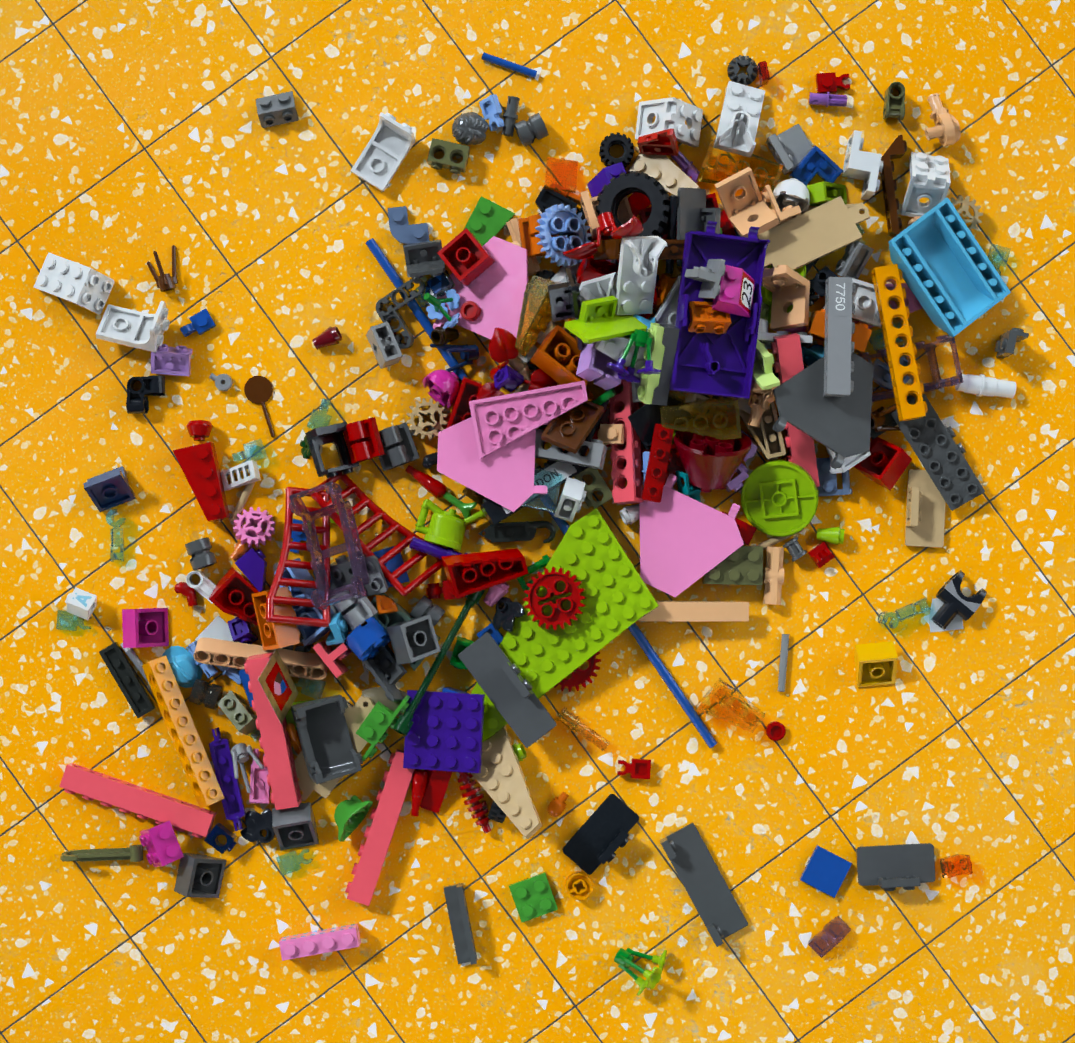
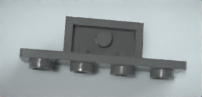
[364,645,407,702]

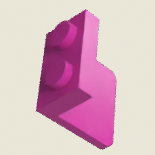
[139,821,184,867]

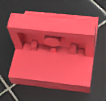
[312,640,352,678]

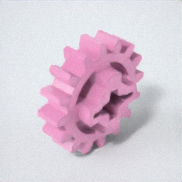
[233,507,275,548]

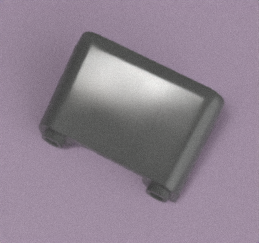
[291,694,363,784]

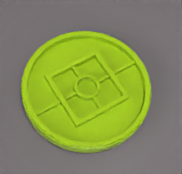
[741,460,819,537]

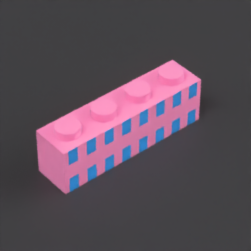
[279,923,361,961]

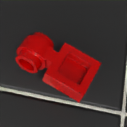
[426,580,463,600]

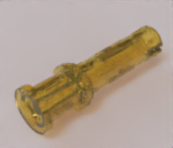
[555,706,610,751]

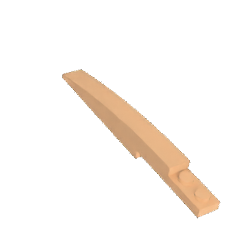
[638,600,749,622]

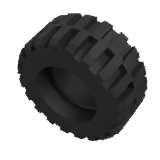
[596,171,670,239]

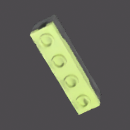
[637,322,680,406]

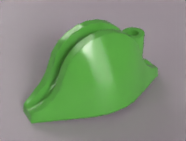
[334,795,373,842]

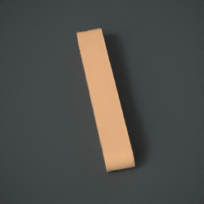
[193,638,328,680]

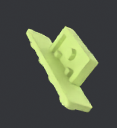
[752,339,780,390]

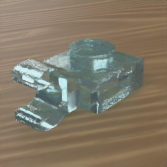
[307,398,332,429]
[232,438,268,463]

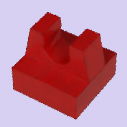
[808,542,835,568]

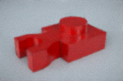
[816,72,850,94]
[617,758,651,779]

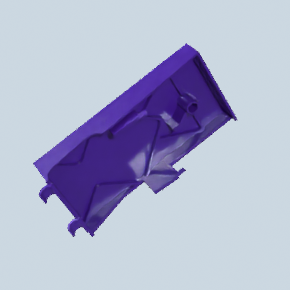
[669,221,770,399]

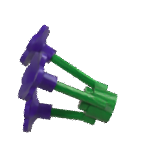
[606,329,661,383]

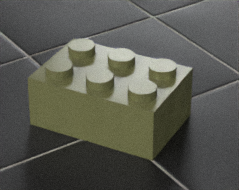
[702,546,763,585]

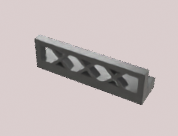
[444,883,477,965]

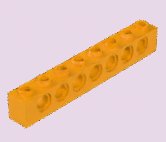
[871,264,928,422]
[142,655,225,808]

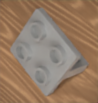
[684,259,726,299]

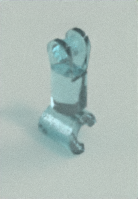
[106,509,126,562]
[878,597,931,629]

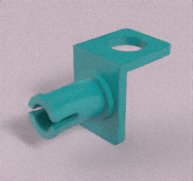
[676,470,701,502]

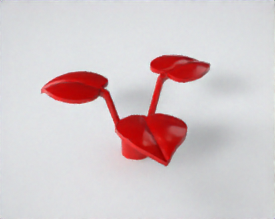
[563,212,643,264]
[476,328,557,400]

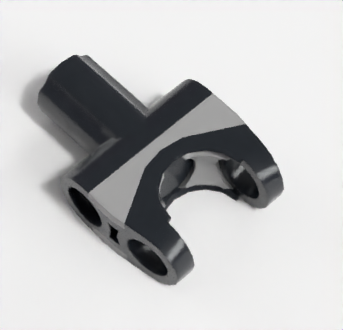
[931,570,987,630]

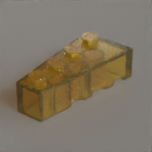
[696,139,784,193]

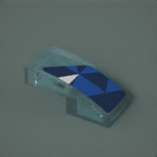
[415,270,455,308]

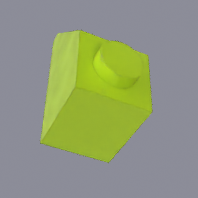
[807,181,847,206]

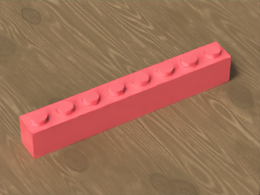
[771,333,820,487]
[244,652,302,810]
[345,749,415,906]
[59,763,217,838]

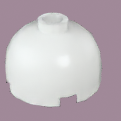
[773,178,810,213]

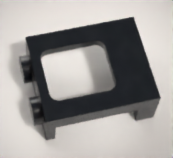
[305,422,360,479]

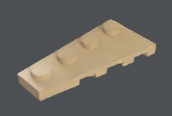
[628,153,701,195]

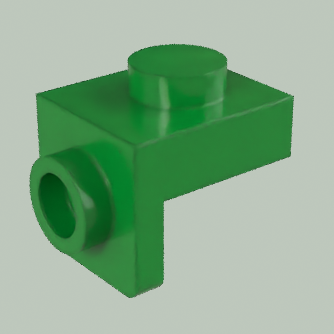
[449,636,475,670]

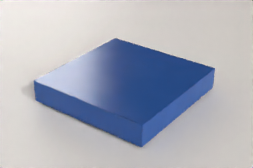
[800,845,852,898]

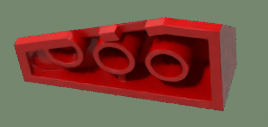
[209,567,259,626]

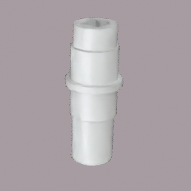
[955,374,1016,399]

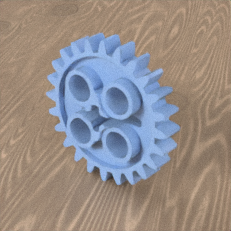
[535,203,592,267]

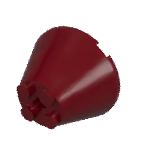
[674,425,751,493]

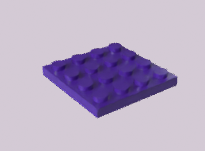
[403,690,485,773]

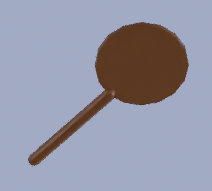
[244,376,275,438]

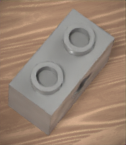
[366,321,403,369]

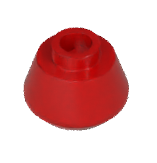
[186,420,213,441]

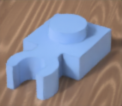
[479,94,504,131]

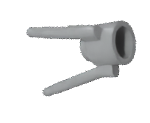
[231,743,264,793]

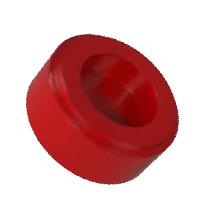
[460,301,481,321]
[766,721,786,741]

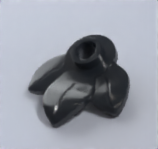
[493,597,525,632]
[240,808,275,843]

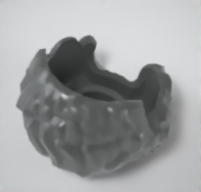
[452,112,489,145]

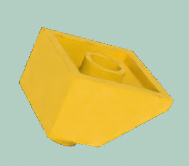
[854,641,898,687]

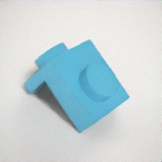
[326,613,349,646]

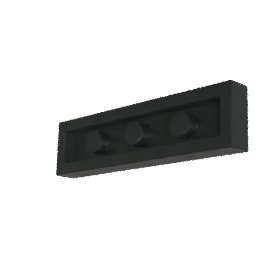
[99,642,156,718]

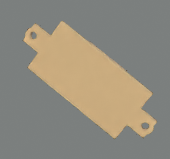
[757,196,870,270]
[294,694,375,802]

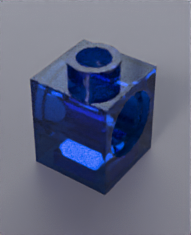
[204,823,237,854]

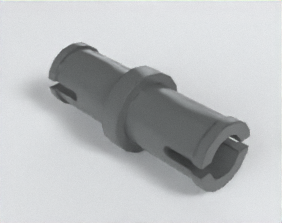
[501,96,520,137]

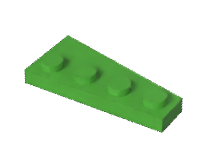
[464,196,515,246]

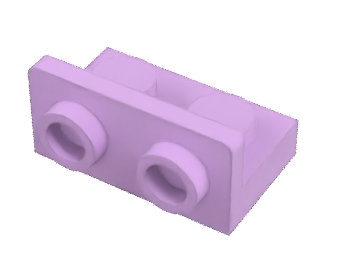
[151,344,193,377]

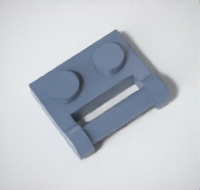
[816,457,853,497]

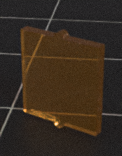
[544,157,578,193]

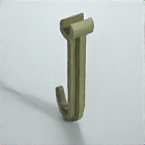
[60,844,143,862]

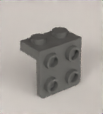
[403,239,445,279]

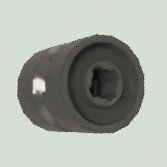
[514,113,549,147]
[185,537,217,570]
[409,595,446,626]

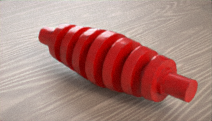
[457,772,491,834]

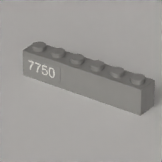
[823,277,856,397]

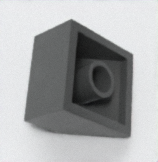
[387,614,441,665]
[272,802,319,850]
[174,853,226,898]

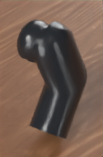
[422,452,438,469]

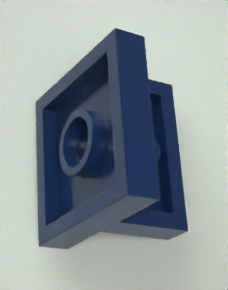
[83,466,136,512]

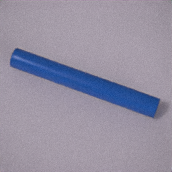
[481,52,537,78]

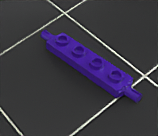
[209,727,246,831]

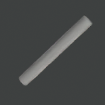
[777,634,789,692]

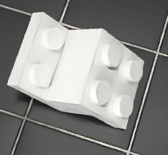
[842,130,883,200]

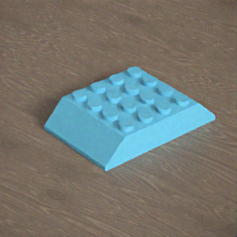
[888,197,1011,337]

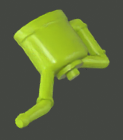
[415,499,485,551]

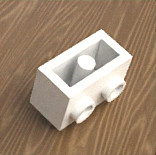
[554,477,587,522]

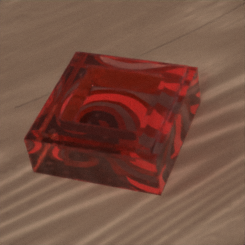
[757,61,770,86]

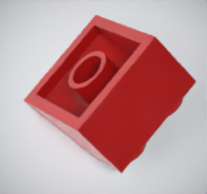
[853,437,912,491]

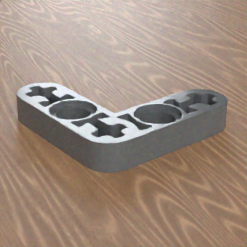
[376,279,426,349]

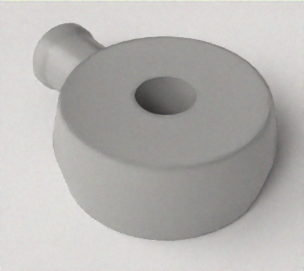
[209,373,233,391]

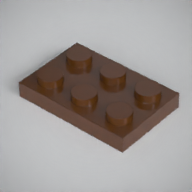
[541,401,604,454]

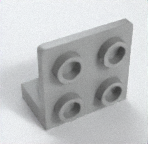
[765,124,813,175]

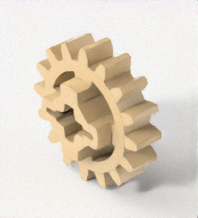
[951,195,983,233]
[406,398,448,440]

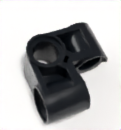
[126,376,165,414]

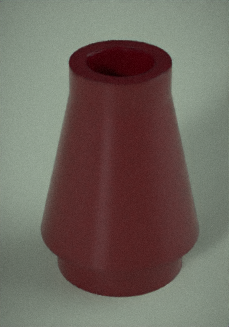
[312,326,342,350]

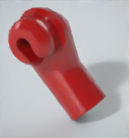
[174,582,198,607]

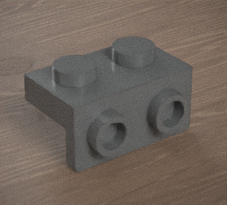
[255,91,299,128]
[995,328,1029,359]

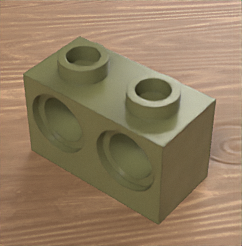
[427,138,470,174]
[574,467,613,509]
[217,691,257,735]

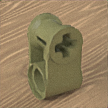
[883,82,905,120]

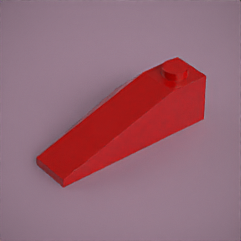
[420,770,452,814]

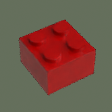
[437,228,495,286]

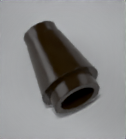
[431,327,459,346]

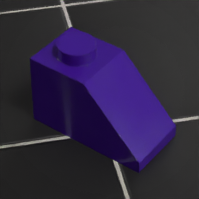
[587,162,626,198]
[235,548,267,592]

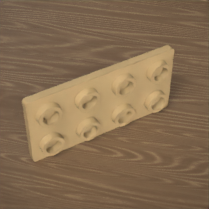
[905,469,946,548]

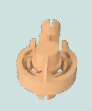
[925,93,961,147]
[747,378,778,428]

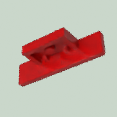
[642,424,674,503]

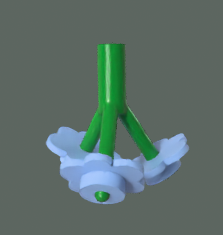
[423,289,460,329]

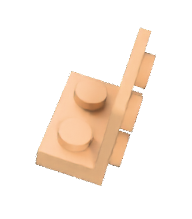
[761,185,802,228]

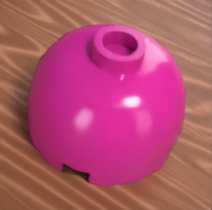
[422,369,460,408]

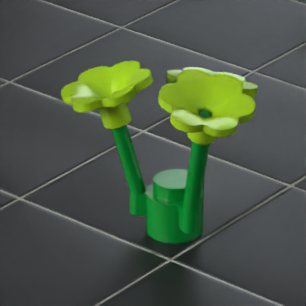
[614,948,667,996]

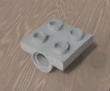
[330,581,378,632]

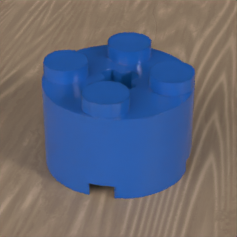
[345,617,390,662]

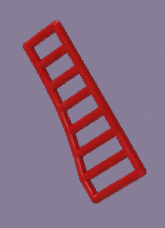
[310,472,443,596]
[266,487,331,627]

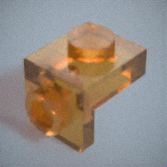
[939,854,973,878]

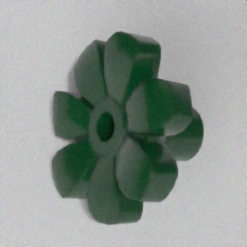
[300,435,320,459]

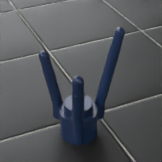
[430,344,479,372]

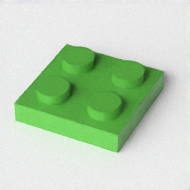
[509,872,558,922]

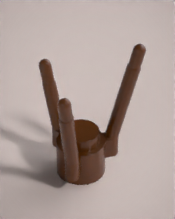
[147,245,178,292]
[871,405,901,432]

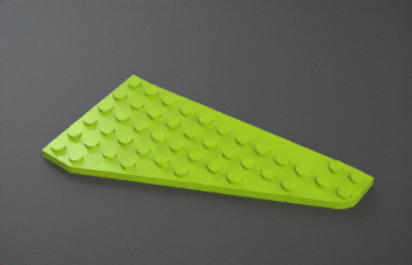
[471,508,659,742]

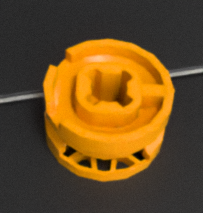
[565,871,593,900]

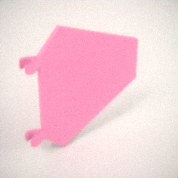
[433,236,529,340]
[437,417,550,512]
[639,474,744,598]

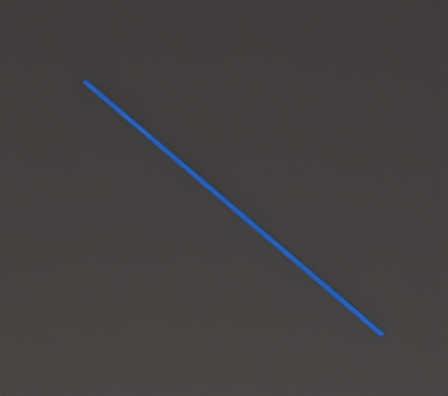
[365,238,717,748]

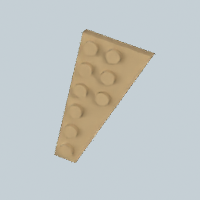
[471,726,542,839]

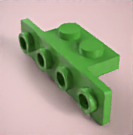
[356,695,410,761]

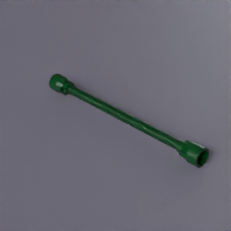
[393,590,485,736]

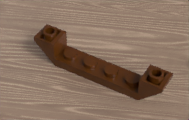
[880,135,907,238]
[594,239,685,260]

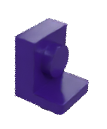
[494,365,524,392]
[227,617,258,644]

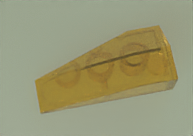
[515,275,555,357]
[660,397,742,440]

